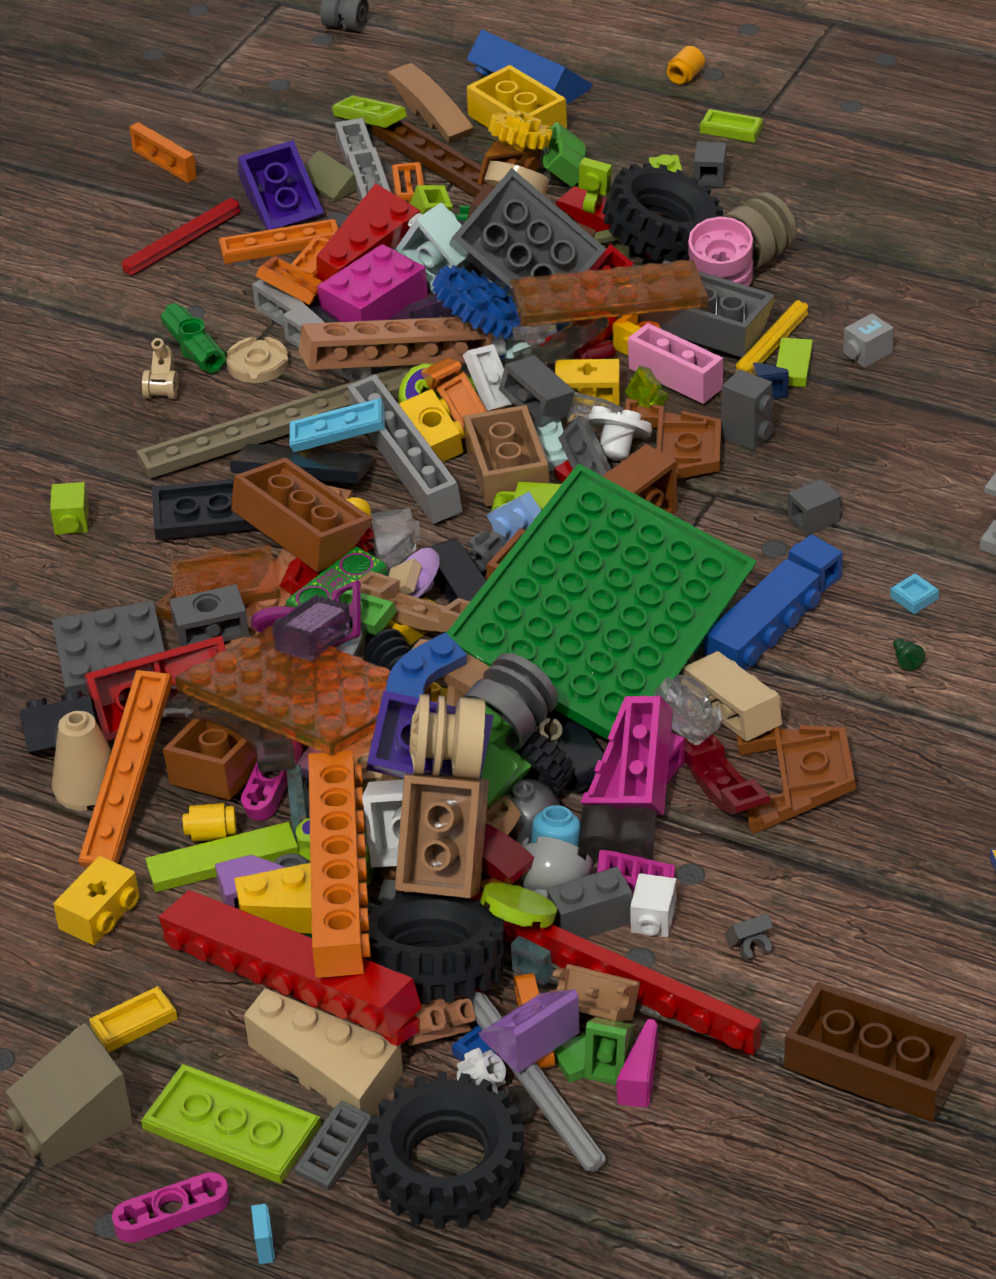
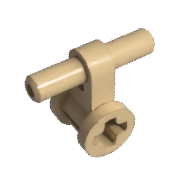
[142,338,179,399]

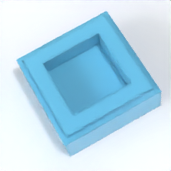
[890,573,939,614]
[251,1204,275,1264]

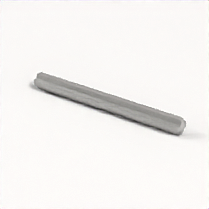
[470,991,606,1173]

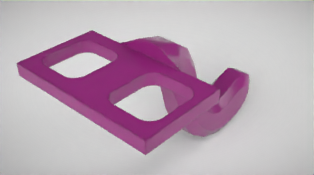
[251,580,361,648]

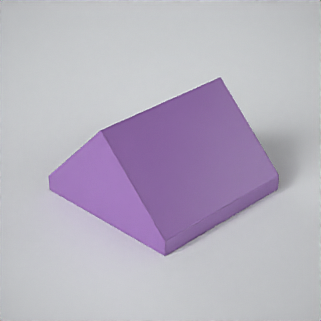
[479,989,579,1073]

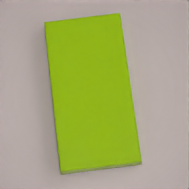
[141,1064,321,1184]

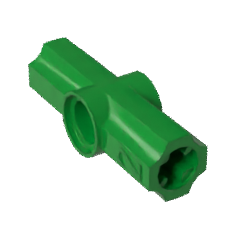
[161,303,226,374]

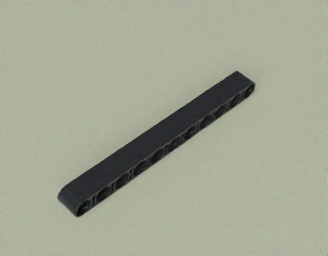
[425,538,604,793]

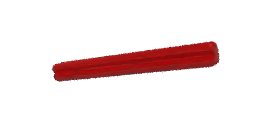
[121,198,240,276]

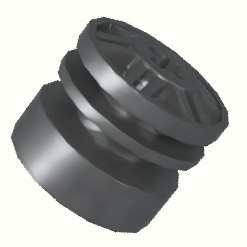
[463,653,558,751]

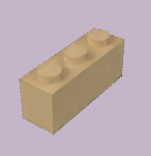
[683,651,782,741]

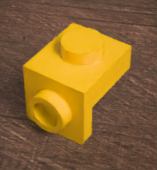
[612,310,641,356]

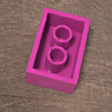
[317,244,428,322]

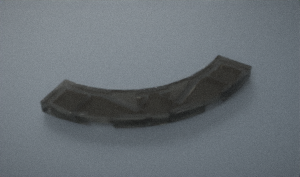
[460,314,609,378]
[162,686,296,772]

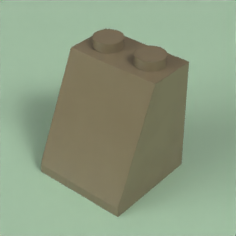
[4,1023,133,1169]

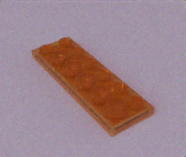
[510,260,708,326]

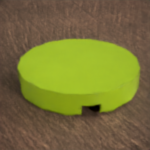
[480,883,557,928]

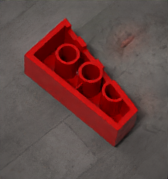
[316,183,420,282]

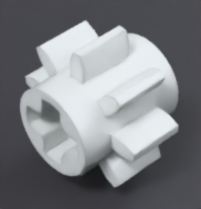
[457,1047,506,1095]

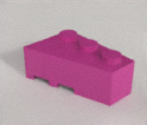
[580,696,673,815]

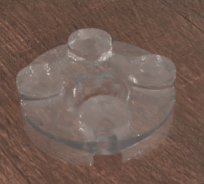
[654,675,722,745]

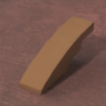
[387,63,473,144]

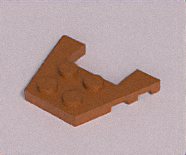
[621,399,721,479]
[736,725,856,834]

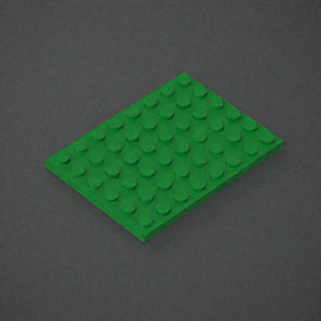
[446,463,757,740]

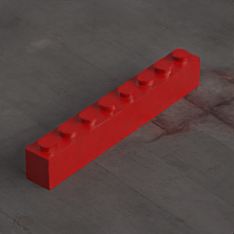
[158,890,422,1037]

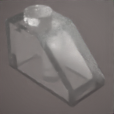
[370,508,422,576]

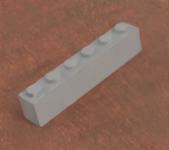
[347,374,463,524]

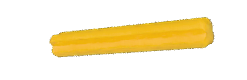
[736,300,808,374]

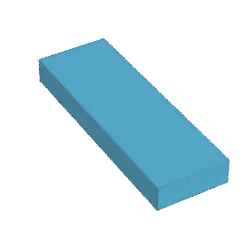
[289,398,385,452]

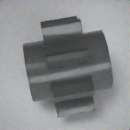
[467,529,507,571]

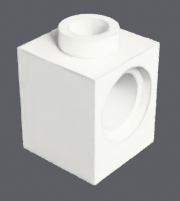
[630,873,676,937]

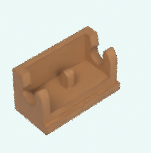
[548,964,640,1021]

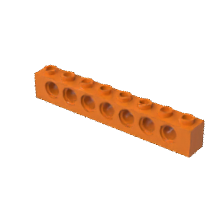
[308,750,371,978]

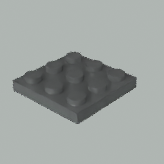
[52,601,165,694]

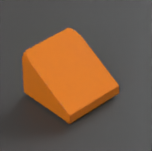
[421,358,462,391]

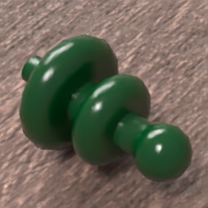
[893,638,925,671]

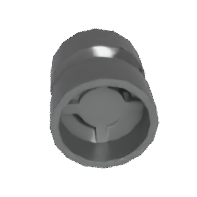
[320,0,369,32]

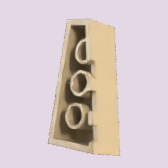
[244,988,403,1116]

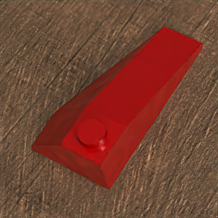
[84,636,231,741]

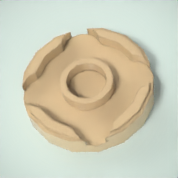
[226,337,289,383]

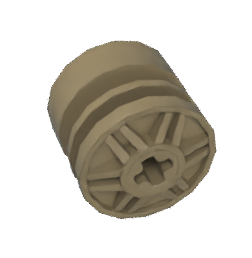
[722,192,797,271]

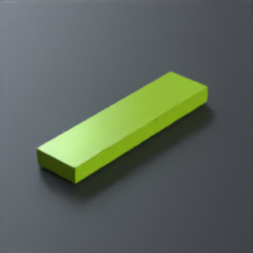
[145,822,299,892]

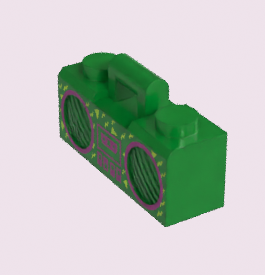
[286,547,387,640]

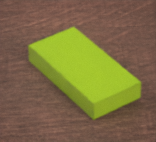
[700,109,763,143]
[776,337,813,387]

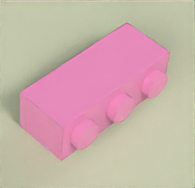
[628,323,723,404]

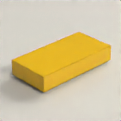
[89,986,177,1053]

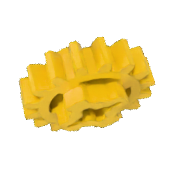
[488,110,553,151]

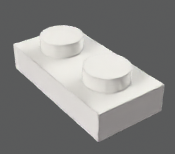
[463,344,515,411]

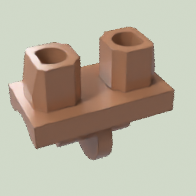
[408,995,476,1046]

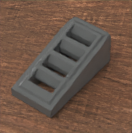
[295,1101,371,1191]

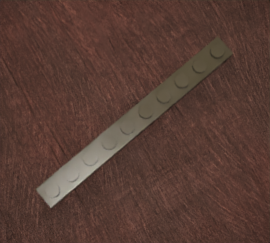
[136,365,418,479]

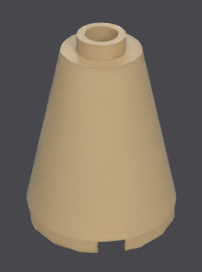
[52,711,112,811]

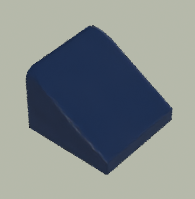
[753,363,789,399]

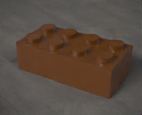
[784,981,967,1122]

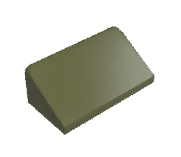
[305,150,356,202]

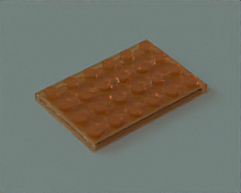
[175,625,432,756]

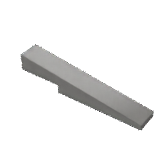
[335,118,391,202]
[252,279,372,382]

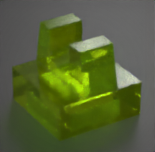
[625,365,668,408]

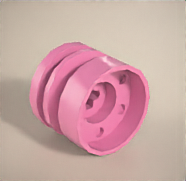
[688,217,753,286]

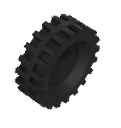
[602,163,724,264]
[362,892,504,1004]
[367,1072,525,1229]

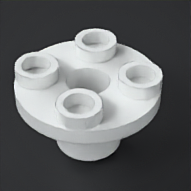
[588,406,652,461]

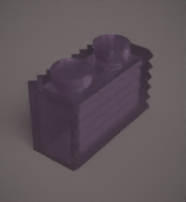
[272,594,350,661]

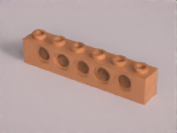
[299,317,493,370]

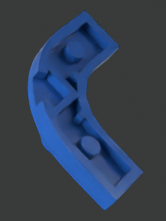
[386,632,467,698]

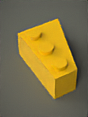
[234,863,312,934]

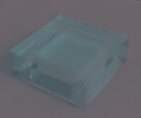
[511,936,552,985]

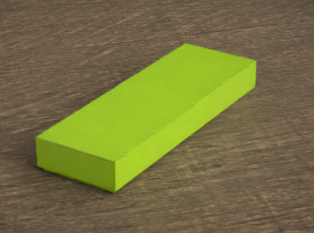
[332,95,407,128]

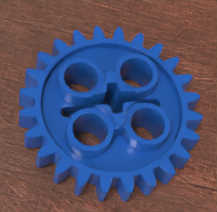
[432,265,527,339]

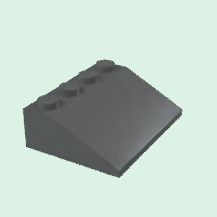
[449,168,606,311]

